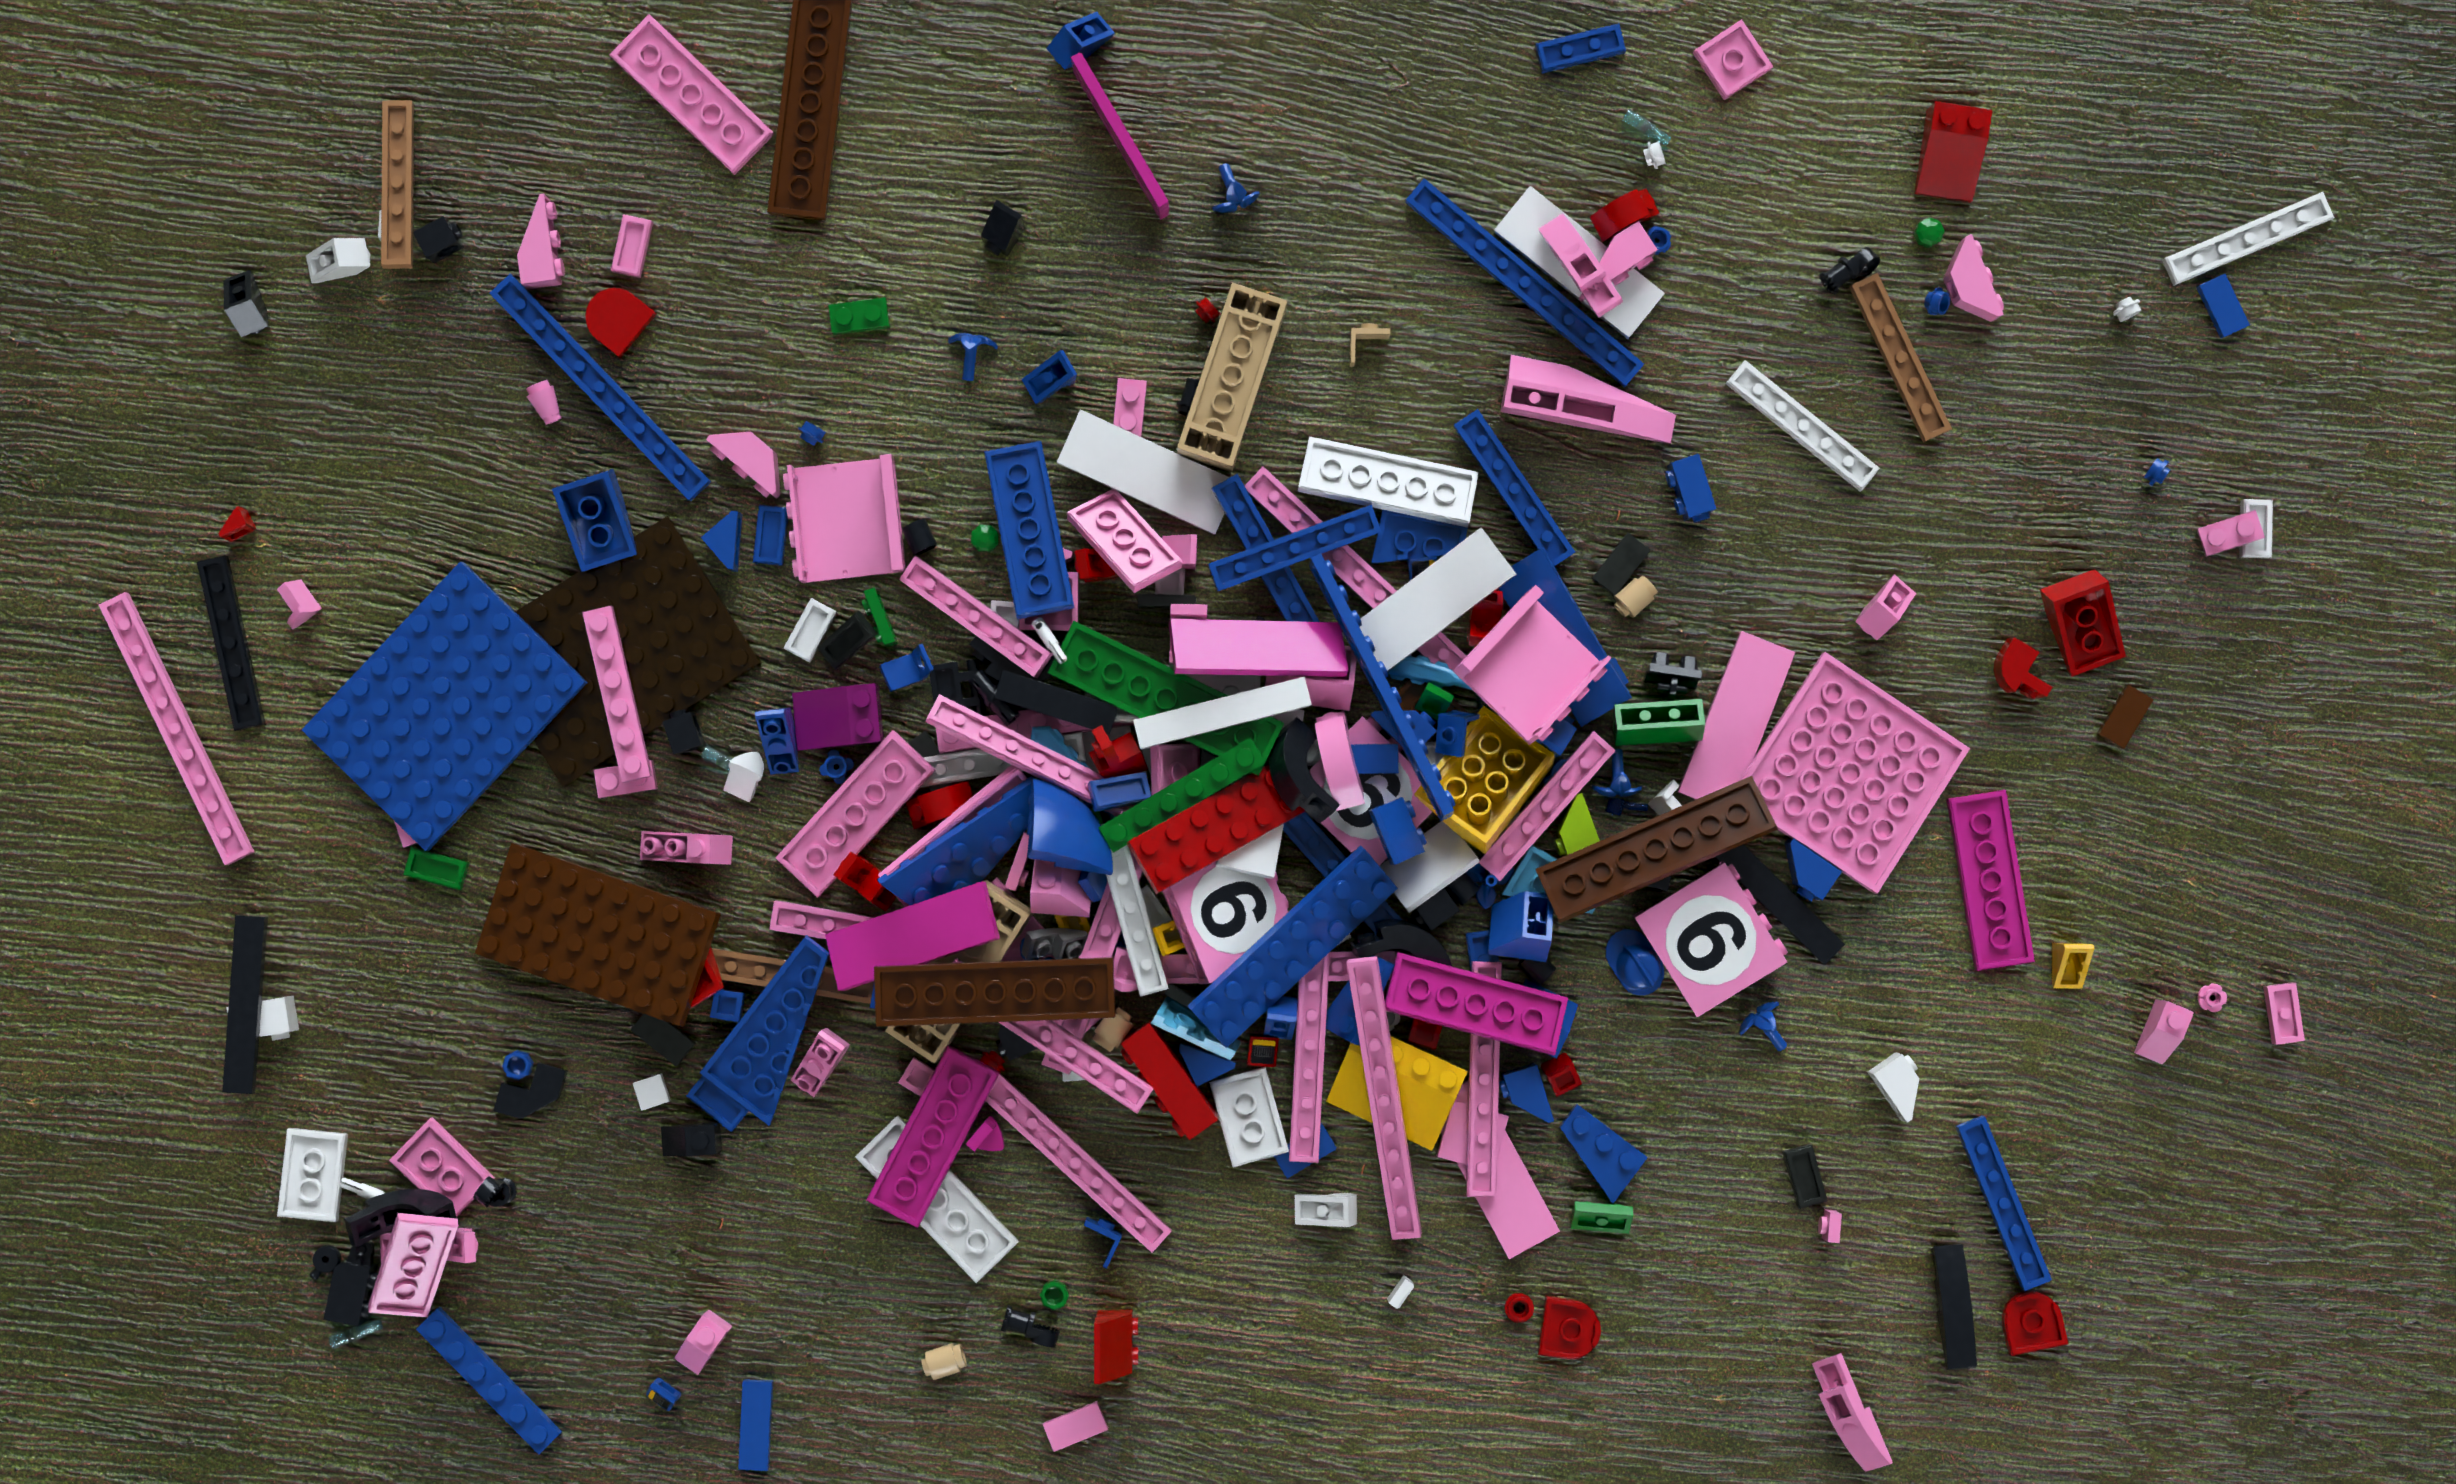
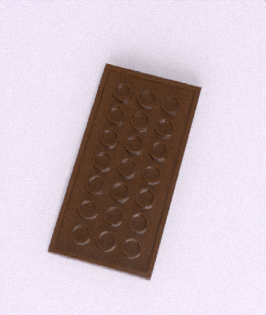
[475,843,721,1026]

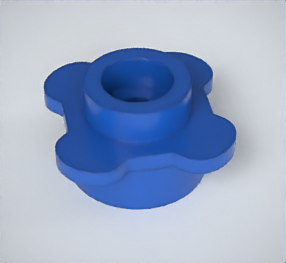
[819,750,854,784]

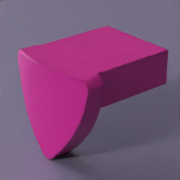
[966,1116,1005,1152]

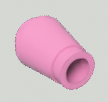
[526,380,562,425]

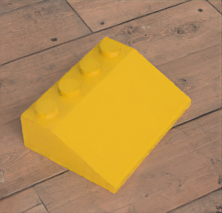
[1414,706,1555,854]
[1326,1035,1468,1151]

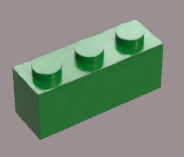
[1612,699,1706,746]

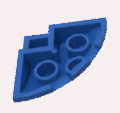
[1027,778,1113,875]

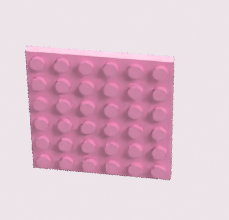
[1740,652,1970,894]

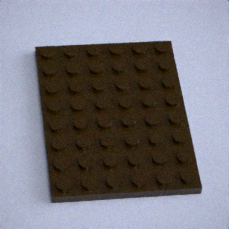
[515,516,761,787]

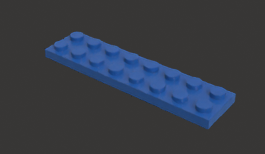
[1187,846,1398,1048]

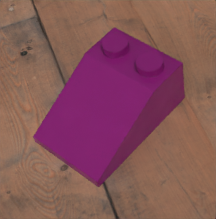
[792,683,884,751]

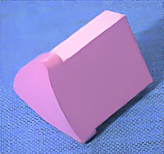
[277,579,322,629]
[1113,946,1138,992]

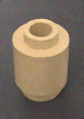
[1614,575,1658,618]
[1092,1007,1134,1052]
[921,1343,967,1380]

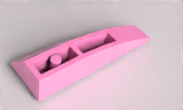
[1500,355,1676,444]

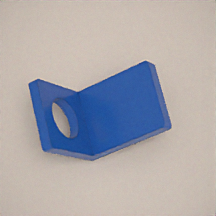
[879,644,934,692]
[1435,710,1480,757]
[1084,1217,1123,1269]

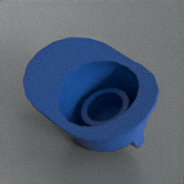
[1606,929,1664,995]

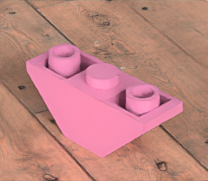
[1943,234,2004,322]
[706,431,780,499]
[791,1028,850,1097]

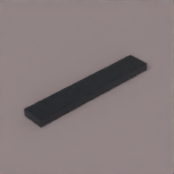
[197,555,266,731]
[1714,844,1845,965]
[222,915,268,1094]

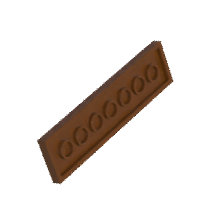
[767,0,853,221]
[1535,776,1777,923]
[874,957,1116,1027]

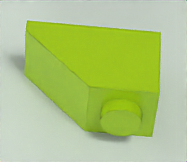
[1554,793,1600,856]

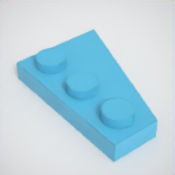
[1502,845,1596,914]
[1150,996,1241,1061]

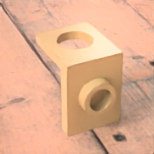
[1350,323,1390,367]

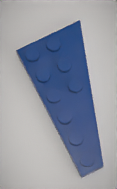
[877,776,1035,905]
[700,935,829,1126]

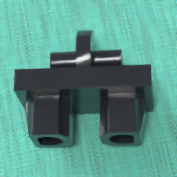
[1644,652,1702,701]

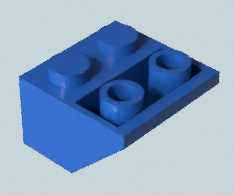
[1488,891,1553,962]

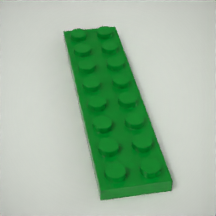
[1048,621,1284,776]

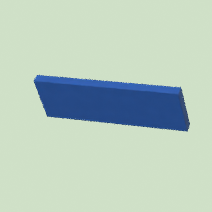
[984,441,1075,619]
[1498,547,1632,727]

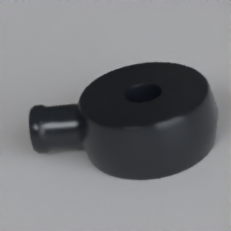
[310,1245,342,1280]

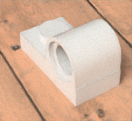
[1295,1193,1357,1227]

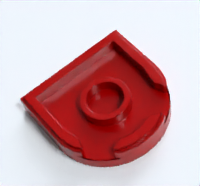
[585,288,657,358]
[2002,1291,2068,1356]
[1538,1295,1601,1360]

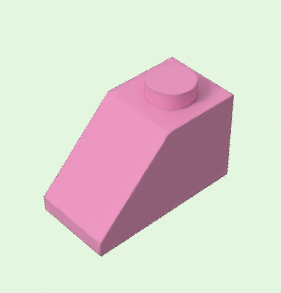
[1162,534,1197,570]
[1855,574,1916,640]
[2134,999,2194,1064]
[674,1310,732,1375]

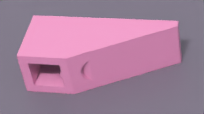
[517,194,565,290]
[1579,221,1658,302]
[640,831,733,865]

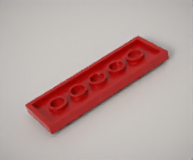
[1127,764,1305,894]

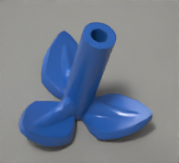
[1212,163,1260,213]
[948,333,998,381]
[1591,749,1642,797]
[1466,863,1514,909]
[1739,1001,1787,1051]

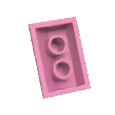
[1265,646,1357,711]
[1030,859,1091,917]

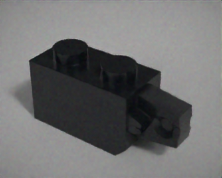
[323,1241,378,1326]

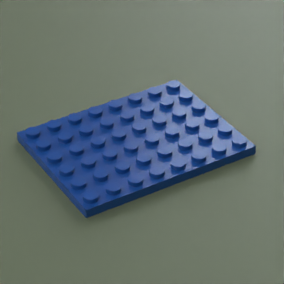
[302,561,588,851]

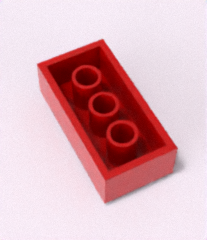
[1120,1020,1218,1140]

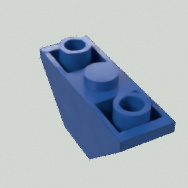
[755,708,799,775]

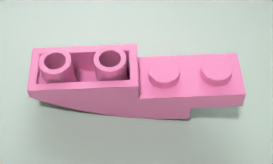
[1538,213,1623,318]
[1812,1353,1893,1472]

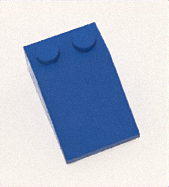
[552,469,638,572]

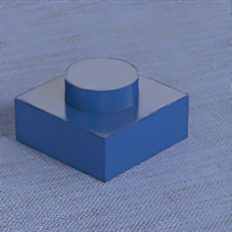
[710,989,745,1022]

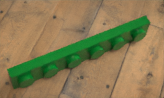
[1098,737,1266,853]

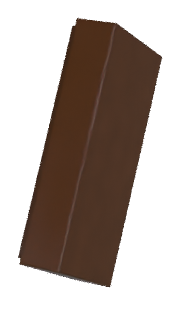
[2097,684,2154,749]

